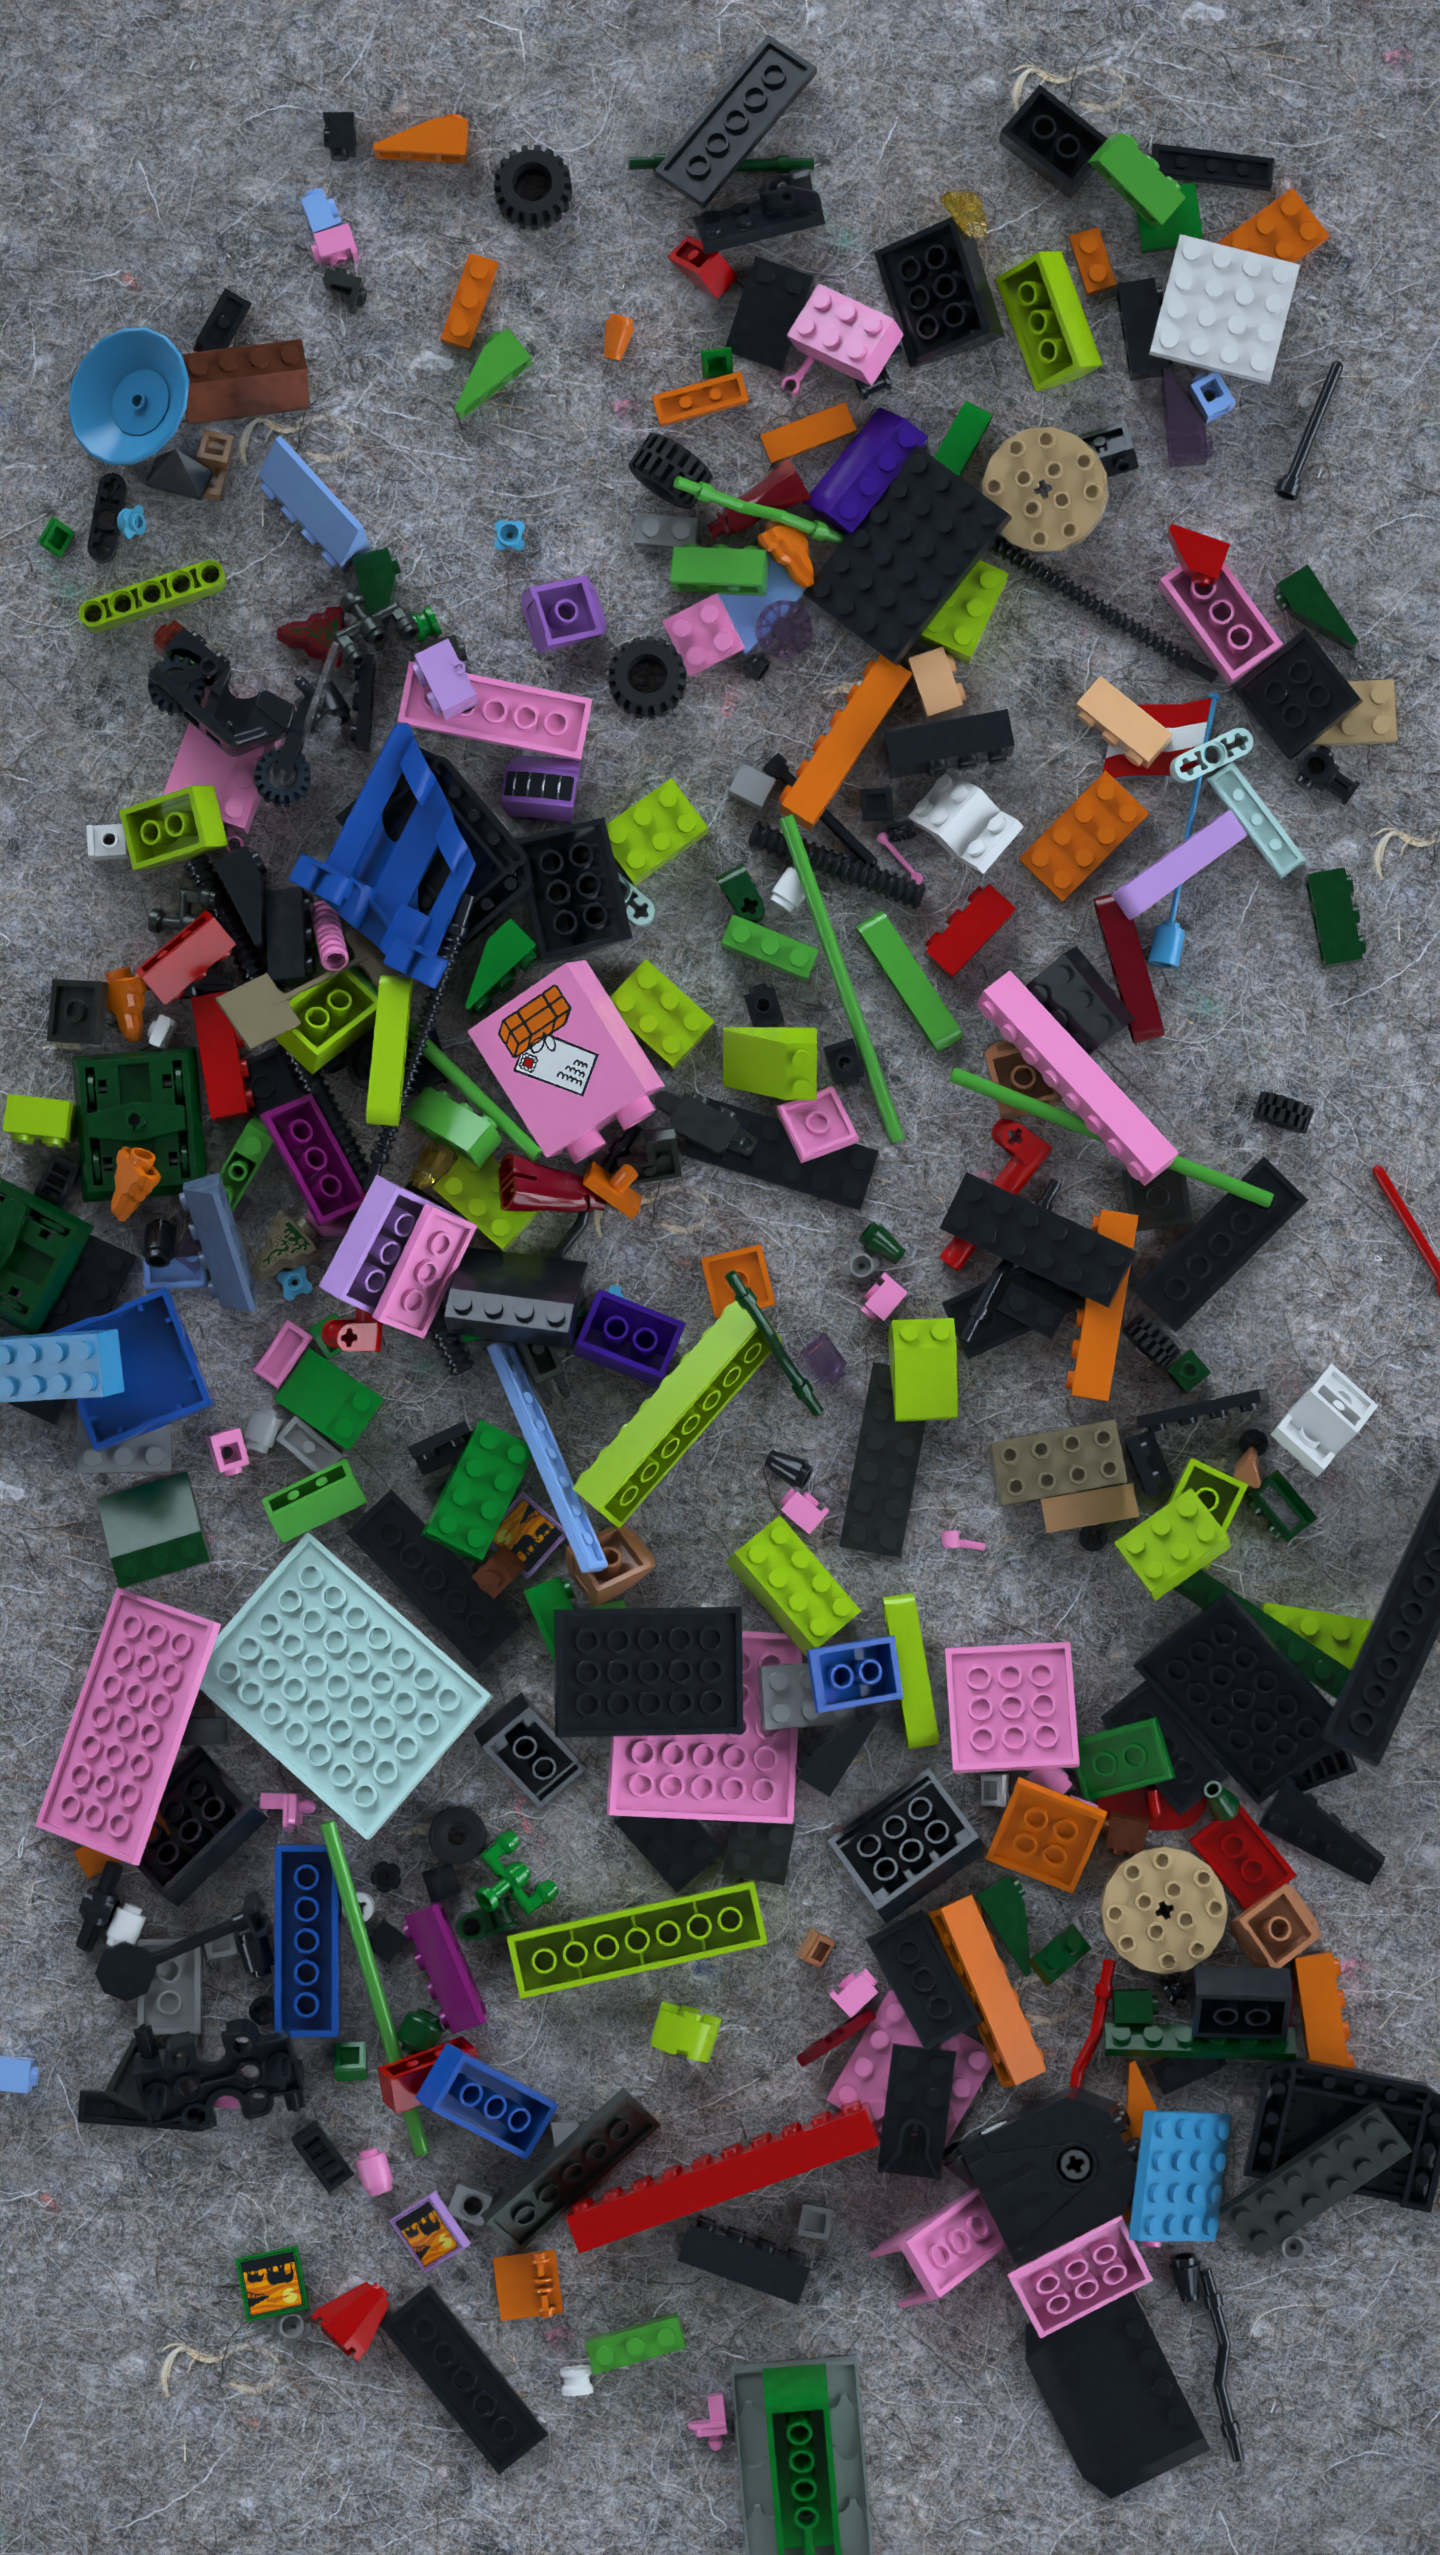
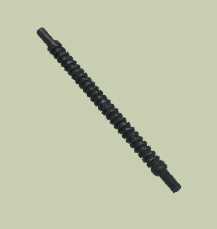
[987,535,1218,684]
[362,894,476,1192]

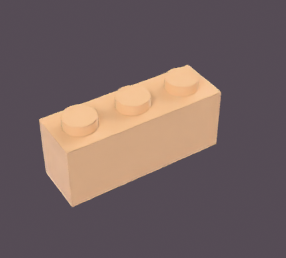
[1076,676,1172,769]

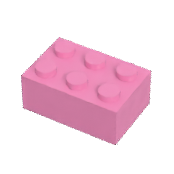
[787,283,904,386]

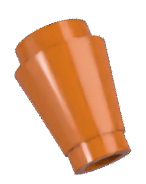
[603,314,635,362]

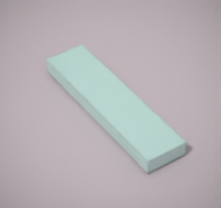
[1207,761,1306,880]

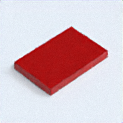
[1188,1803,1297,1911]

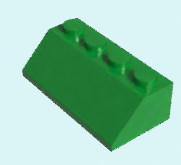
[523,1576,575,1662]

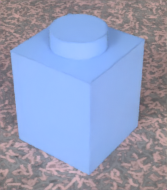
[0,2055,39,2093]

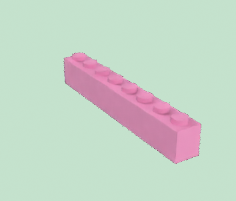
[976,971,1179,1186]

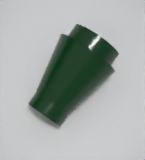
[858,1221,906,1265]
[1204,1781,1239,1821]

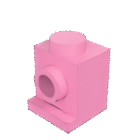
[311,223,360,266]
[860,1272,908,1323]
[204,1427,250,1477]
[780,1488,830,1535]
[829,1968,878,2018]

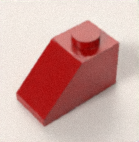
[667,235,738,299]
[1167,523,1230,586]

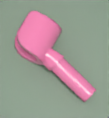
[782,357,814,396]
[225,827,244,852]
[941,1530,985,1551]

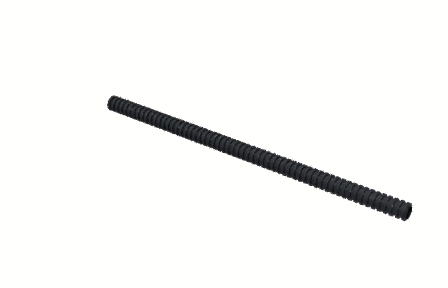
[184,854,475,1376]

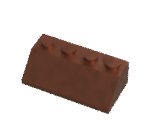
[182,339,310,425]

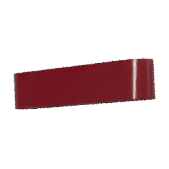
[1093,893,1165,1044]

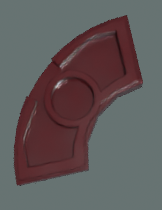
[796,2008,877,2067]

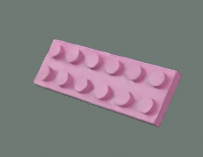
[397,661,593,761]

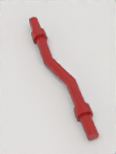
[1069,1958,1116,2088]

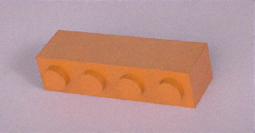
[1292,1951,1355,2069]

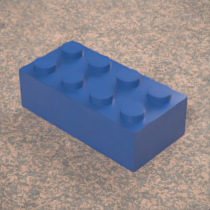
[415,2042,559,2160]

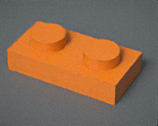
[1069,227,1117,297]

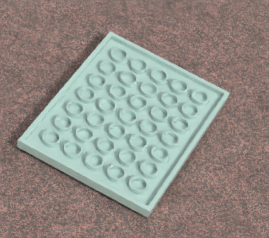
[199,1532,493,1840]

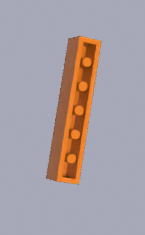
[778,655,913,832]
[1065,1209,1139,1403]
[928,1894,1047,2088]

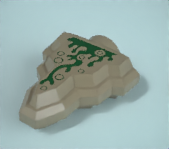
[251,1209,324,1280]

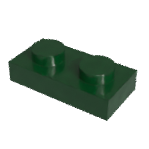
[1027,1923,1092,1986]

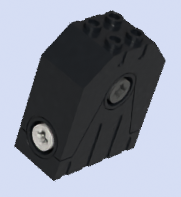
[959,2086,1141,2264]

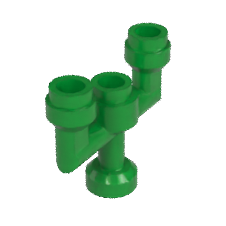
[475,1830,559,1916]

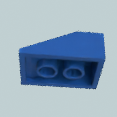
[806,1636,903,1713]

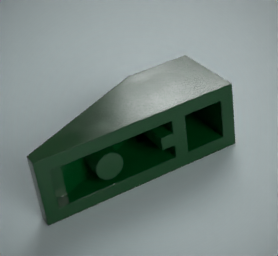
[352,547,401,652]
[1273,564,1359,651]
[975,1875,1031,1977]

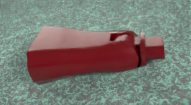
[706,458,812,539]
[498,1153,606,1213]

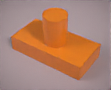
[583,1161,642,1220]

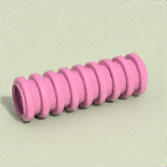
[311,900,349,971]

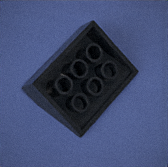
[874,216,1005,368]
[516,817,633,964]
[444,1247,588,1349]
[136,1746,269,1907]
[827,1767,988,1924]

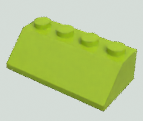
[995,251,1103,392]

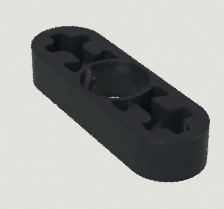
[87,473,128,564]

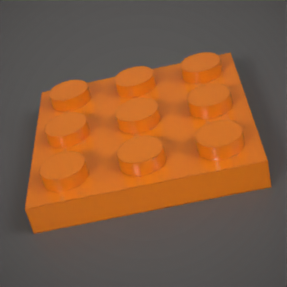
[985,1777,1107,1894]

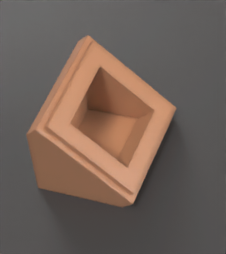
[1233,1447,1262,1488]
[796,1927,836,1969]

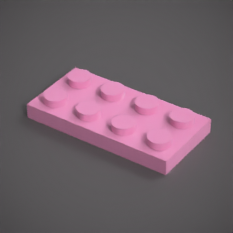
[372,1203,477,1339]

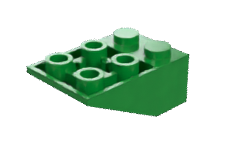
[465,918,539,1017]

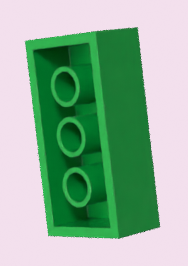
[421,1420,532,1563]

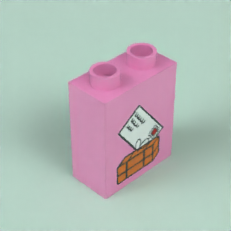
[467,960,665,1163]

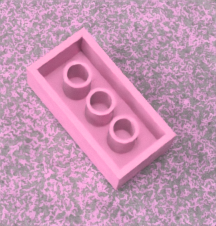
[1157,562,1283,686]

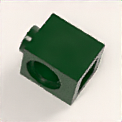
[1164,1349,1211,1394]
[1112,1988,1159,2023]

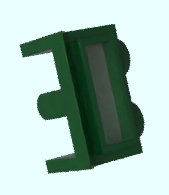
[1246,1469,1318,1543]

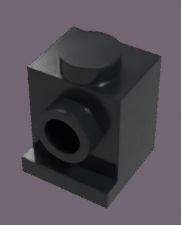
[323,112,356,161]
[744,983,785,1027]
[823,1038,864,1089]

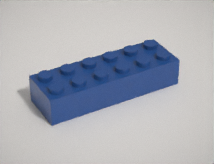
[274,1844,341,2037]

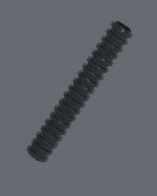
[748,821,926,910]

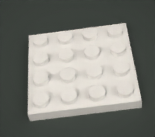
[1149,234,1300,385]

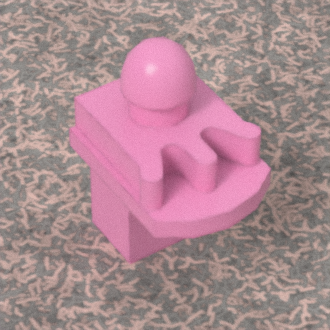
[260,1792,316,1833]
[687,2392,727,2451]

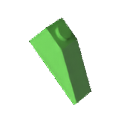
[454,328,532,421]

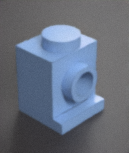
[300,188,343,235]
[1188,371,1235,424]

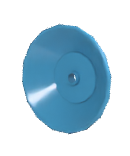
[68,327,189,465]

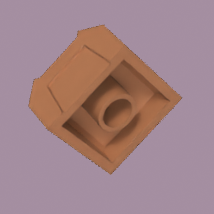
[984,1040,1062,1120]
[566,1524,656,1606]
[1229,1883,1321,1968]

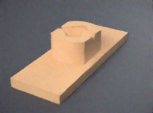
[1040,1483,1139,1534]

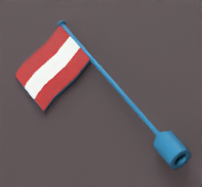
[1103,692,1220,969]

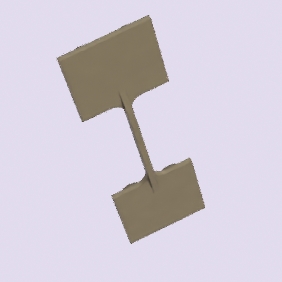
[215,929,402,1050]

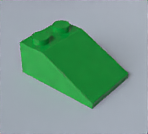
[274,1348,386,1452]

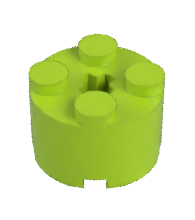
[650,2001,722,2062]

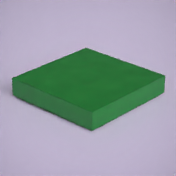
[1136,183,1203,253]

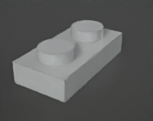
[634,512,698,549]
[275,1415,344,1473]

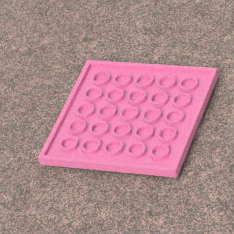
[607,1631,802,1824]

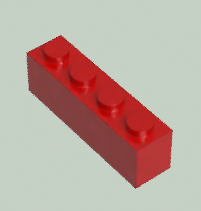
[191,991,255,1123]

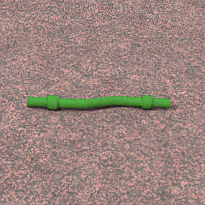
[673,476,847,545]

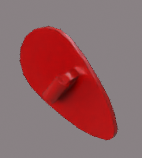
[1095,1784,1206,1831]

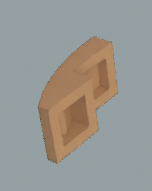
[197,429,234,501]

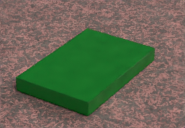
[1074,1716,1175,1801]

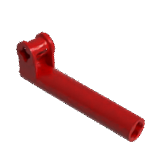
[938,1119,1053,1272]
[321,1194,383,1352]

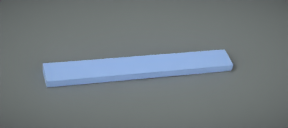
[487,1342,608,1573]

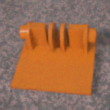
[492,2249,564,2321]

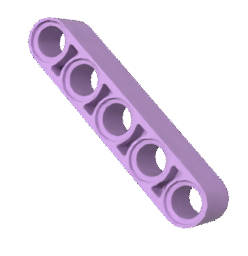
[1111,809,1248,920]

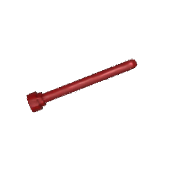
[1372,1165,1440,1298]

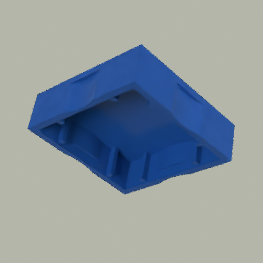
[52,1287,216,1452]

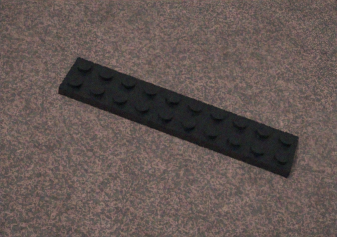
[1319,1474,1440,1767]

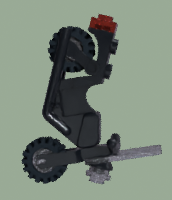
[148,619,342,807]

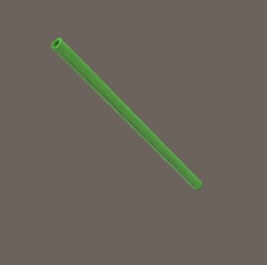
[779,814,905,1144]
[310,922,543,1162]
[949,1067,1274,1208]
[320,1820,430,2156]

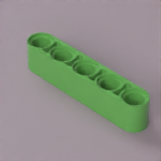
[855,910,964,1054]

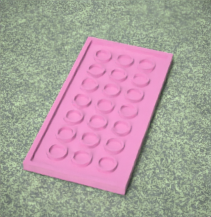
[35,1587,221,1866]

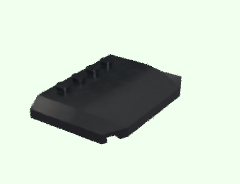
[335,747,535,951]
[1243,2058,1440,2213]
[1025,2291,1211,2499]

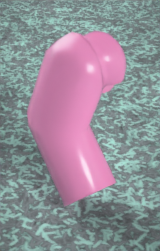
[305,1208,348,1237]

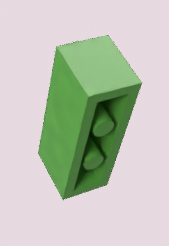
[1088,132,1186,227]
[670,543,770,596]
[721,914,819,983]
[405,1086,503,1168]
[261,1458,367,1543]
[585,2312,686,2375]

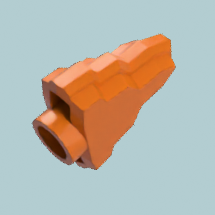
[757,520,814,588]
[102,967,147,1043]
[111,1147,161,1222]

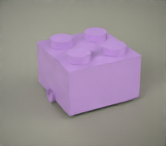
[412,638,479,720]

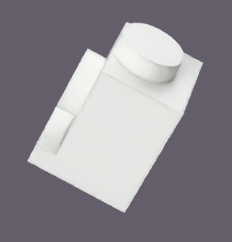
[86,824,129,861]

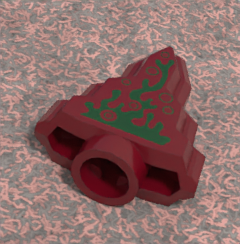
[277,606,352,668]

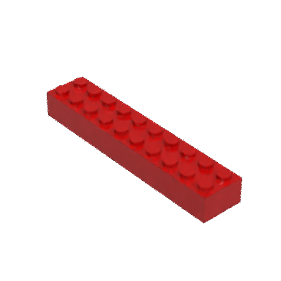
[566,2099,881,2254]

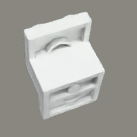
[907,771,1024,874]
[1270,1364,1378,1477]

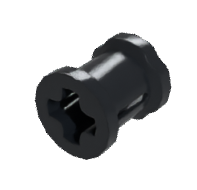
[854,366,892,400]

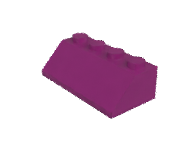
[260,1093,365,1226]
[402,1900,490,2034]

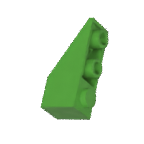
[220,1115,274,1212]

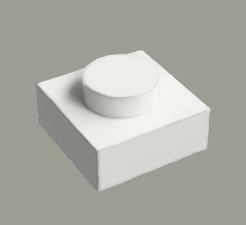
[148,1014,178,1050]

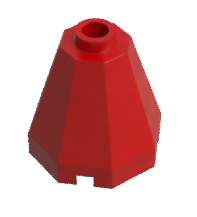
[311,2281,390,2364]

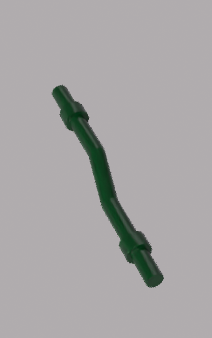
[628,153,814,174]
[725,1270,824,1416]

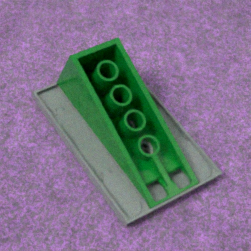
[730,2355,873,2555]

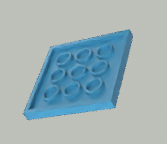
[1129,2110,1231,2241]

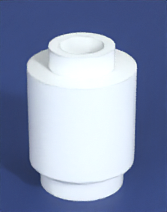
[770,867,805,914]
[106,1902,146,1946]

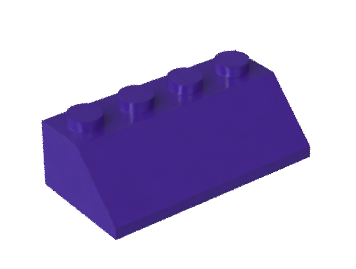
[803,407,929,535]

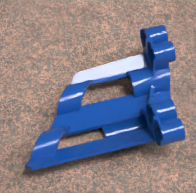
[287,723,476,989]

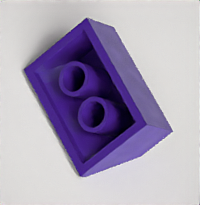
[573,1289,686,1388]

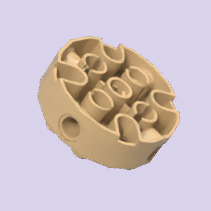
[982,427,1109,553]
[1099,1845,1228,1974]

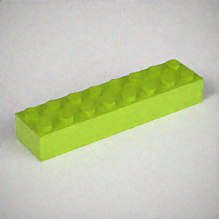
[572,1300,783,1529]
[507,1880,768,1999]

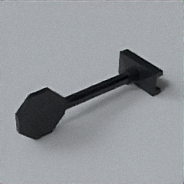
[95,1891,270,2002]

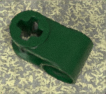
[715,863,765,924]
[457,1896,520,1942]

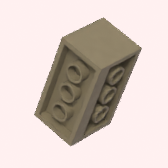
[987,1419,1128,1507]

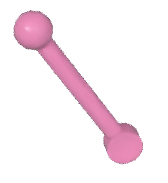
[877,832,923,885]

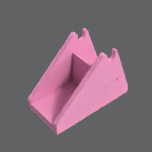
[868,2187,1006,2308]

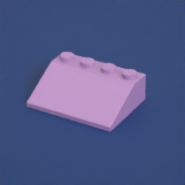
[319,1175,462,1314]

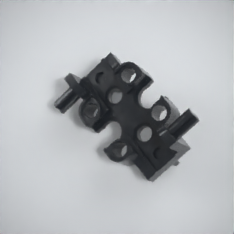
[133,2018,306,2132]

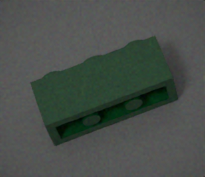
[1305,867,1366,969]

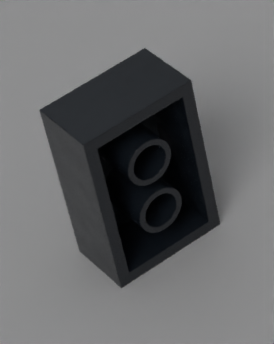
[999,84,1108,199]
[1025,946,1135,1056]
[1190,1965,1292,2040]

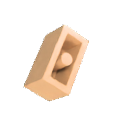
[907,647,966,722]

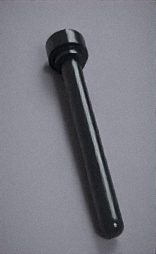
[1274,361,1343,501]
[762,753,877,868]

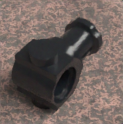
[1294,745,1361,806]

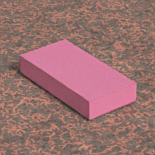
[253,1320,313,1389]

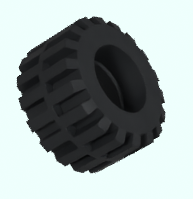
[494,145,572,231]
[628,433,713,510]
[608,636,686,720]

